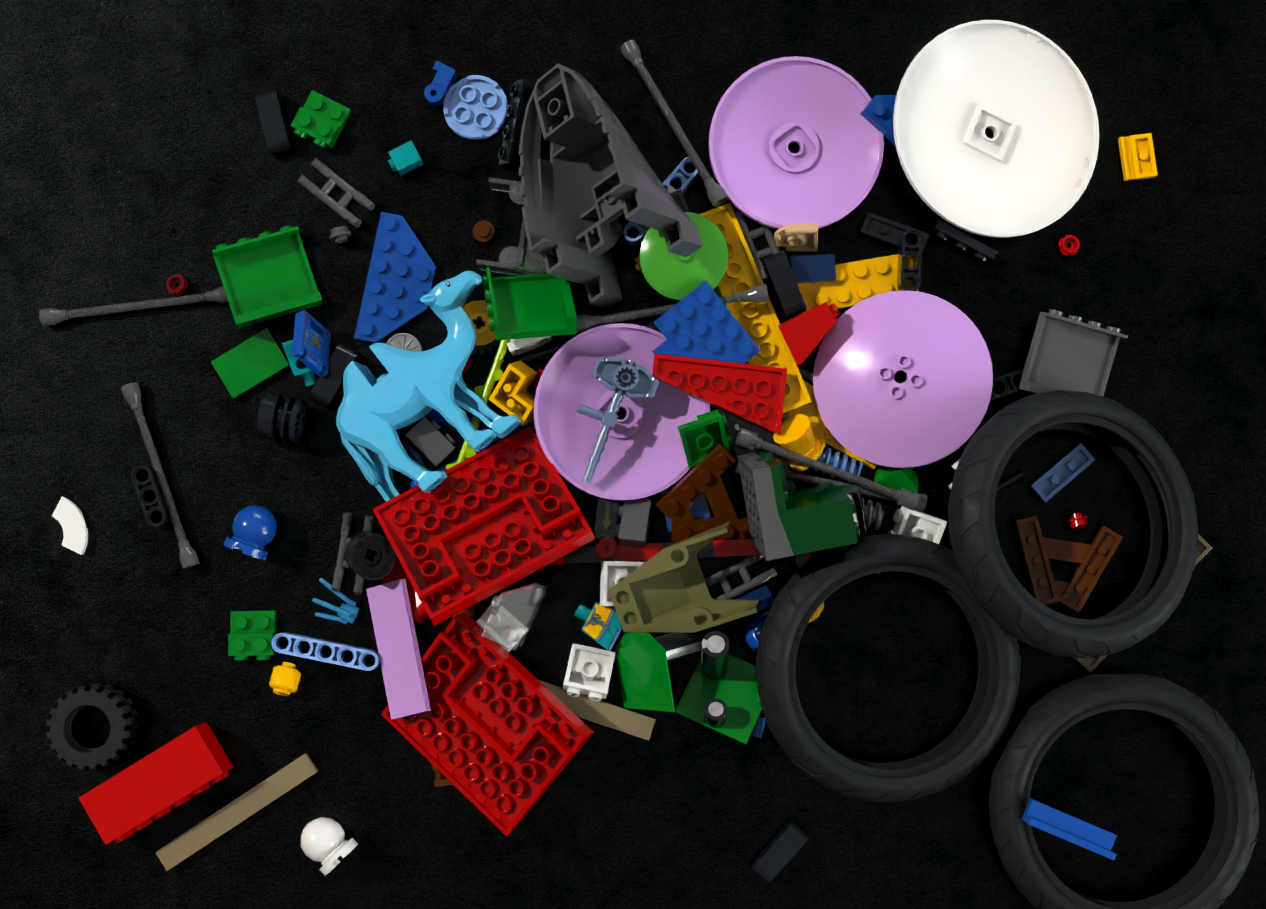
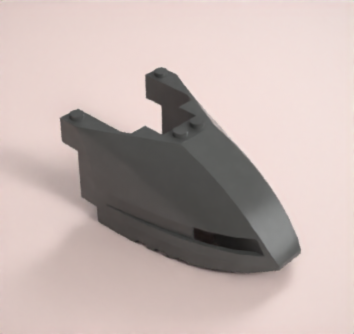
[519,63,702,309]

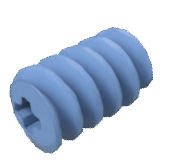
[814,448,863,484]

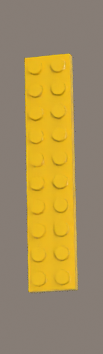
[699,203,812,414]

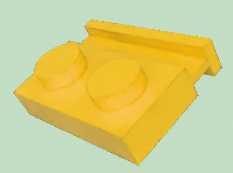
[1118,133,1158,181]

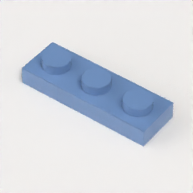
[1030,443,1095,503]

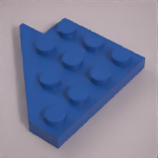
[652,281,760,364]

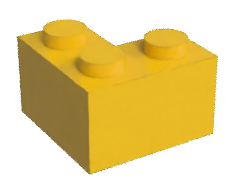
[488,361,538,425]

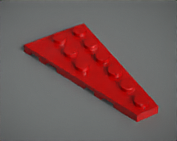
[652,354,787,436]

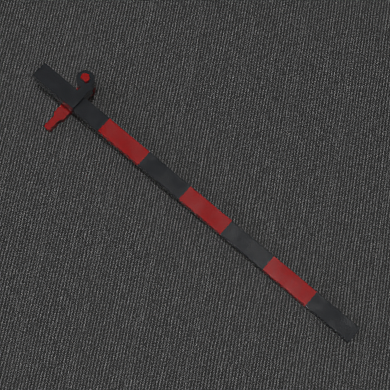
[548,539,827,570]

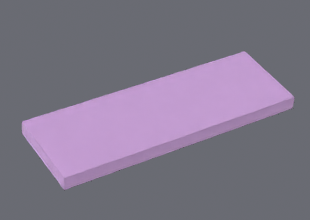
[366,579,431,720]

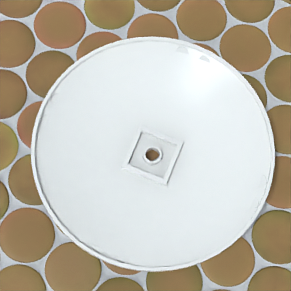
[893,20,1099,238]

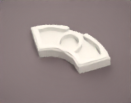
[52,496,88,555]

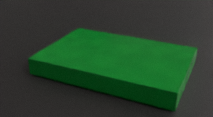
[211,328,290,399]

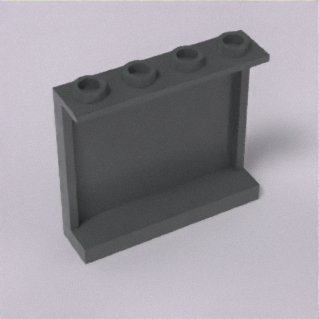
[1018,309,1128,396]

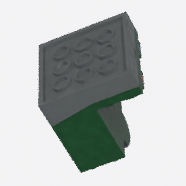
[737,451,867,561]

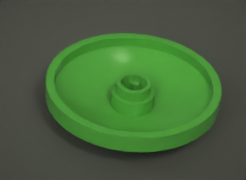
[640,212,728,301]

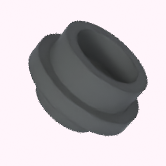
[330,226,352,243]

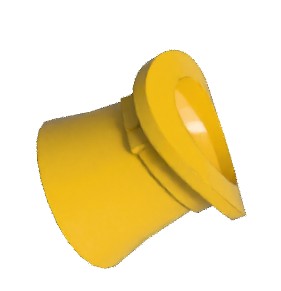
[773,414,826,471]

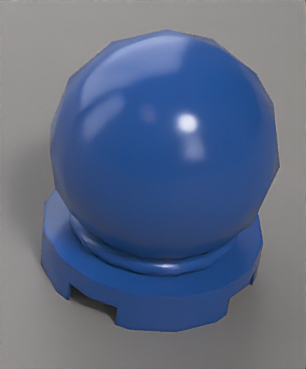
[223,505,277,560]

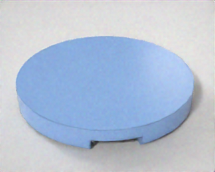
[443,75,508,141]

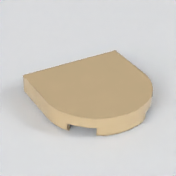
[774,223,818,252]

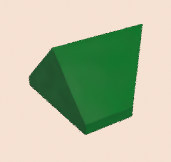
[874,465,918,493]

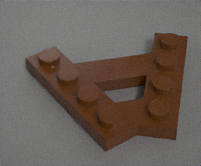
[656,443,751,542]
[1014,515,1123,613]

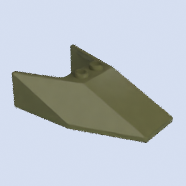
[608,521,761,633]

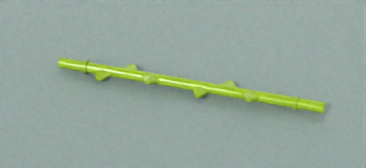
[446,339,510,469]

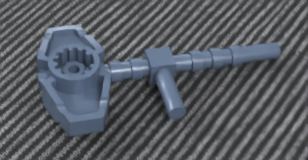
[577,358,659,484]

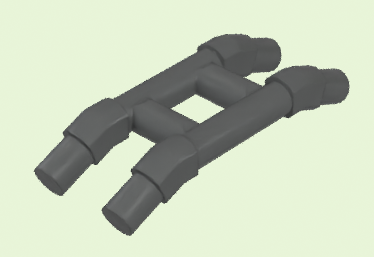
[297,158,375,228]
[734,210,781,283]
[331,512,374,595]
[705,555,777,599]

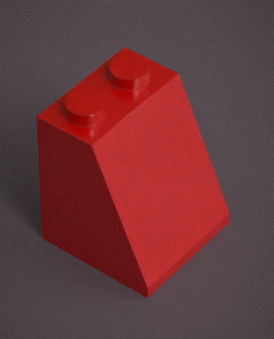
[778,301,840,366]

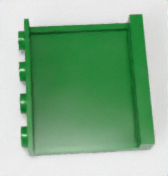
[212,225,322,329]
[482,267,577,340]

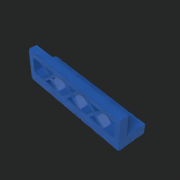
[1022,798,1117,860]

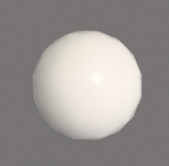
[300,817,358,876]

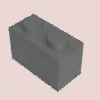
[406,417,457,468]
[615,498,652,548]

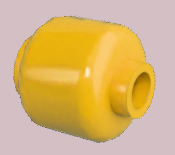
[269,662,301,696]

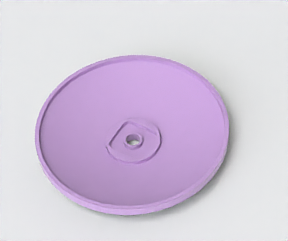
[708,56,884,229]
[813,291,993,468]
[533,323,710,501]

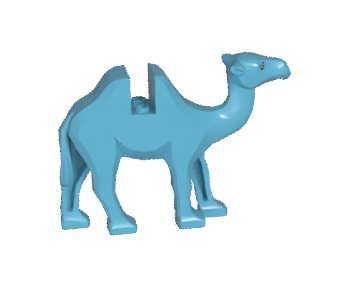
[336,271,521,502]

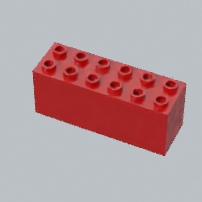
[79,722,234,845]

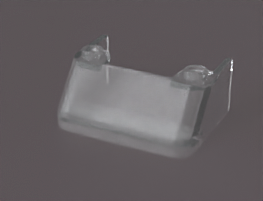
[476,177,545,276]
[482,583,548,651]

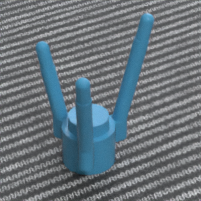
[312,578,360,625]

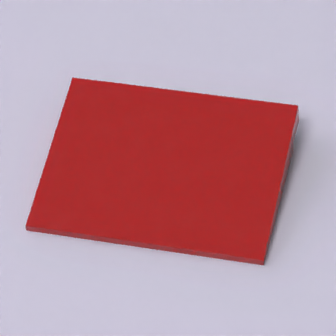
[373,426,595,626]
[381,612,594,836]

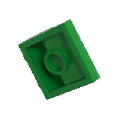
[290,90,352,149]
[677,409,733,468]
[228,610,276,660]

